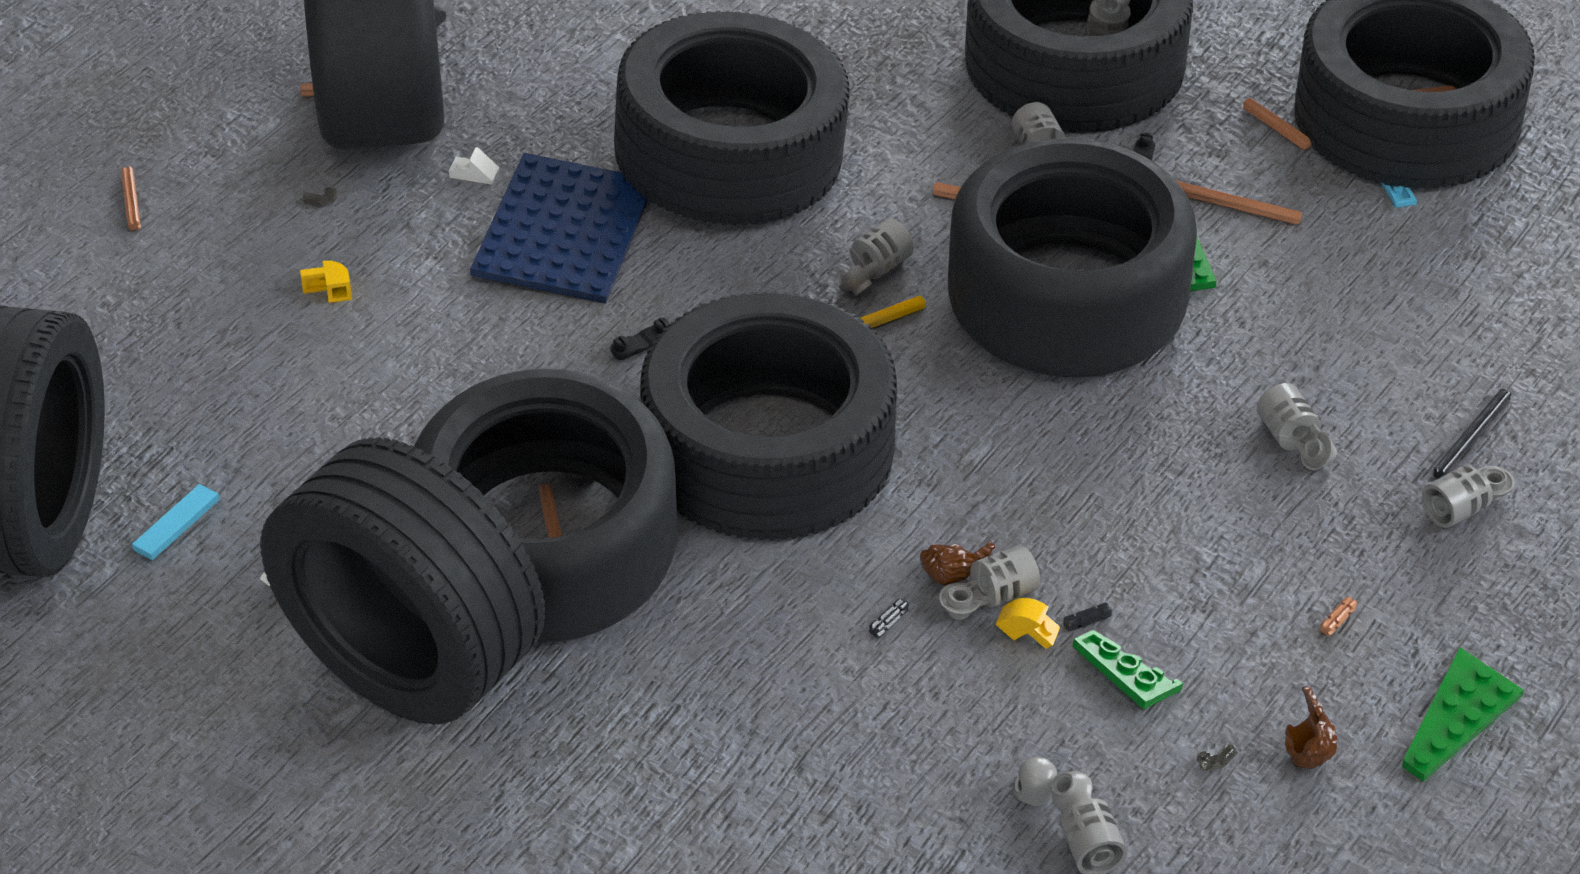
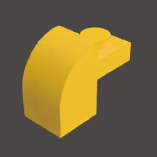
[300,261,352,303]
[995,598,1060,649]

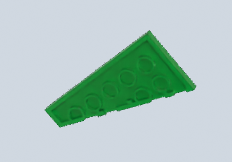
[1402,647,1524,782]

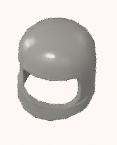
[1014,757,1057,806]

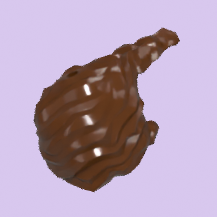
[920,541,995,586]
[1285,686,1338,769]

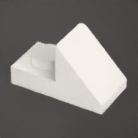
[449,147,499,185]

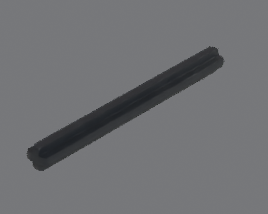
[1433,388,1512,478]

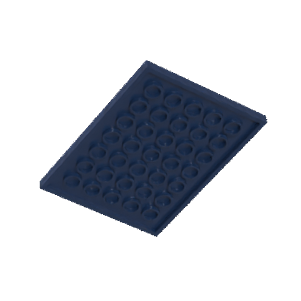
[470,153,649,304]

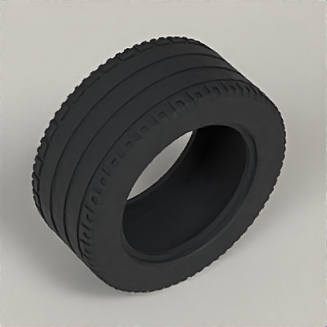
[965,0,1193,132]
[1295,0,1535,189]
[614,11,850,225]
[640,291,897,540]
[0,306,105,577]
[260,437,545,725]

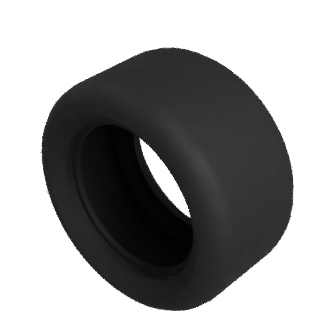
[304,0,444,150]
[947,138,1197,377]
[414,369,678,643]

